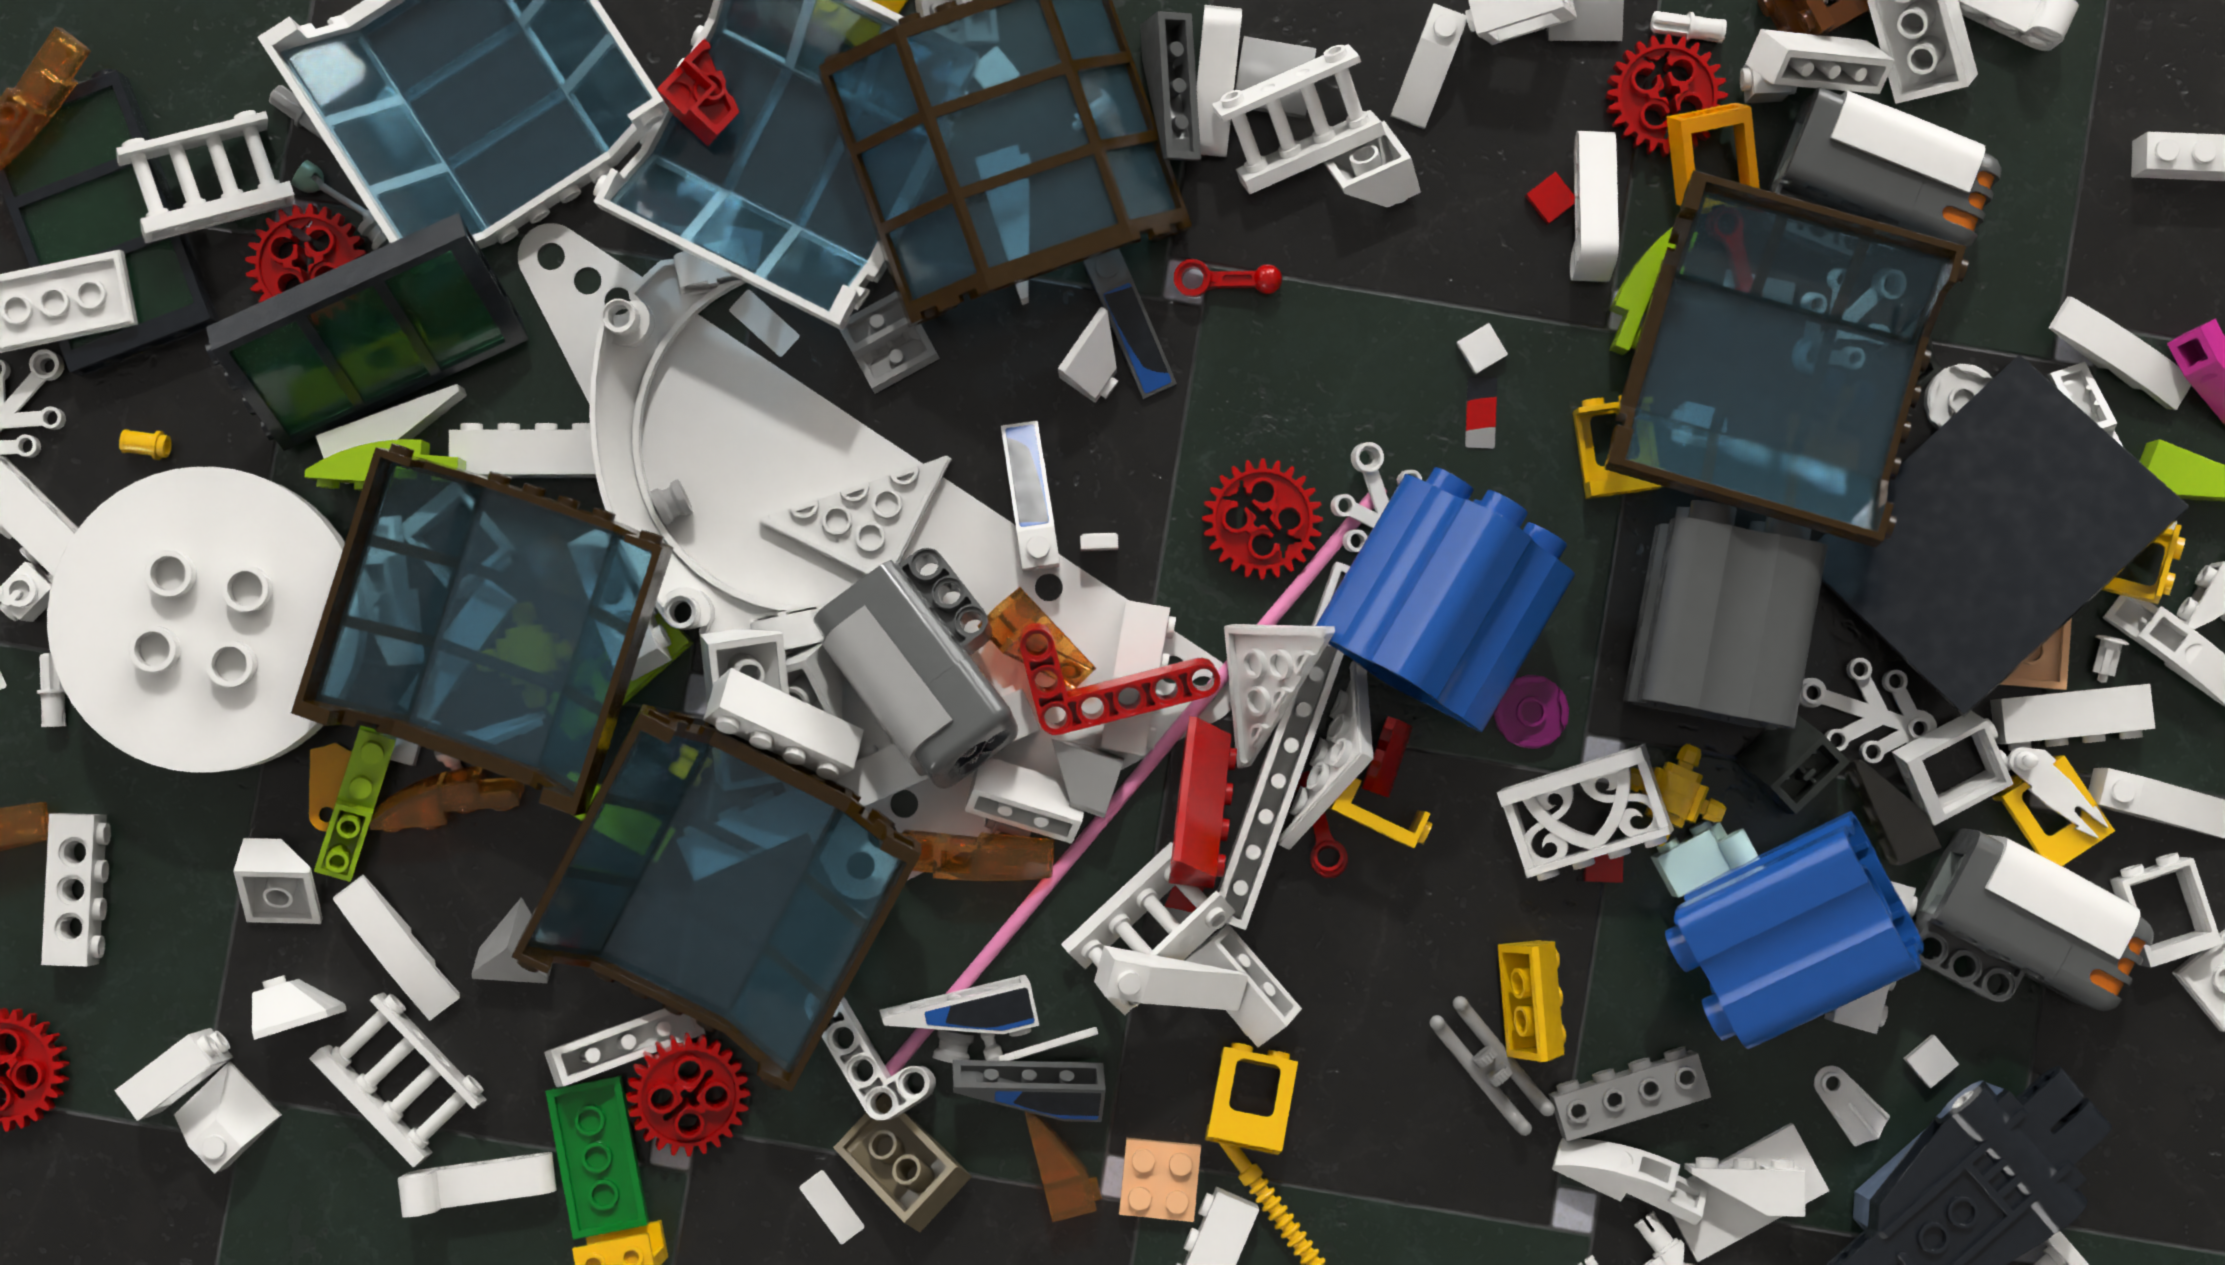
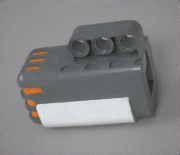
[1761,87,2002,261]
[1915,828,2154,1011]

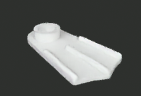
[1814,1066,1890,1146]

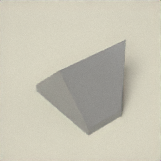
[1051,739,1124,818]
[472,897,553,983]

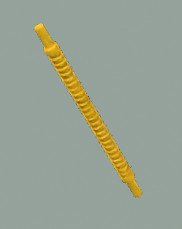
[1219,1143,1326,1265]

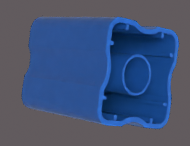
[1315,467,1575,733]
[1665,811,1924,1050]

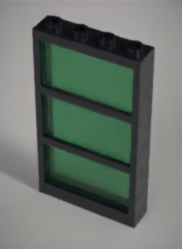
[0,69,220,377]
[205,212,529,451]

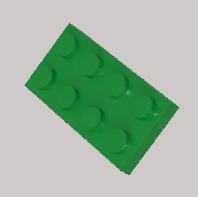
[545,1075,649,1240]

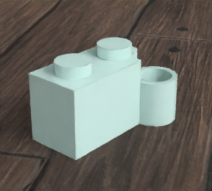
[1651,820,1758,898]

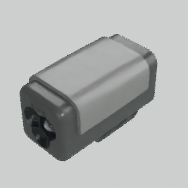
[813,548,1018,789]

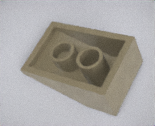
[833,1093,972,1232]

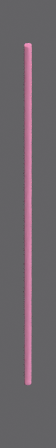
[885,489,1388,1076]

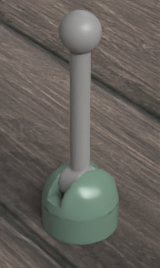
[291,160,371,220]

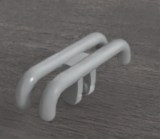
[1430,996,1555,1136]

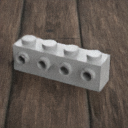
[1549,1047,1711,1142]

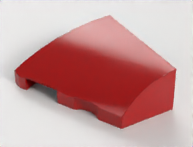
[656,38,740,146]
[1361,716,1413,798]

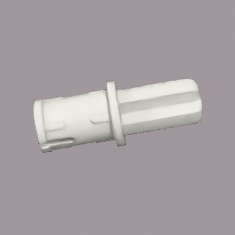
[1650,11,1727,43]
[37,653,67,727]

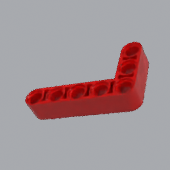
[1019,623,1221,735]

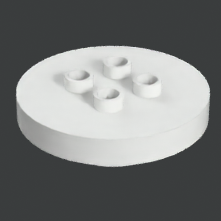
[47,467,367,772]

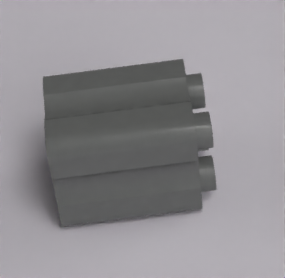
[1623,500,1828,730]

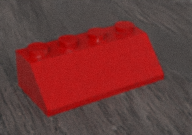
[1168,716,1237,889]

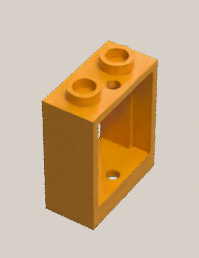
[1667,103,1760,213]

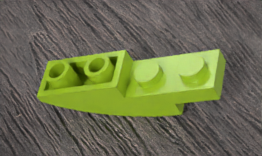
[1609,227,1698,355]
[305,439,466,491]
[314,725,397,882]

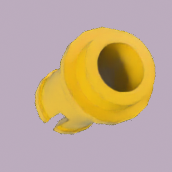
[119,429,172,460]

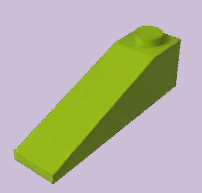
[2139,439,2225,502]

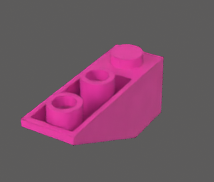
[2167,319,2225,425]

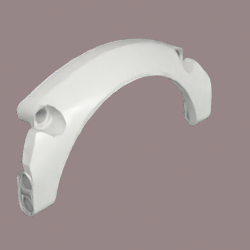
[589,241,824,651]

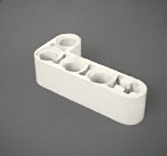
[1958,0,2079,51]
[1196,5,1242,157]
[1570,131,1619,282]
[807,989,936,1120]
[398,1152,557,1217]

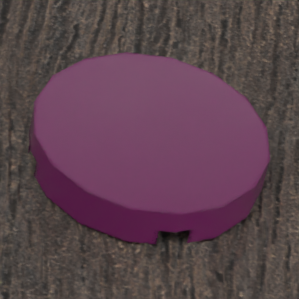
[1493,675,1569,749]

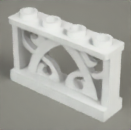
[1497,744,1674,881]

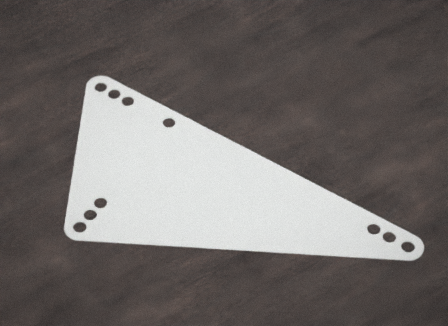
[518,223,1232,900]

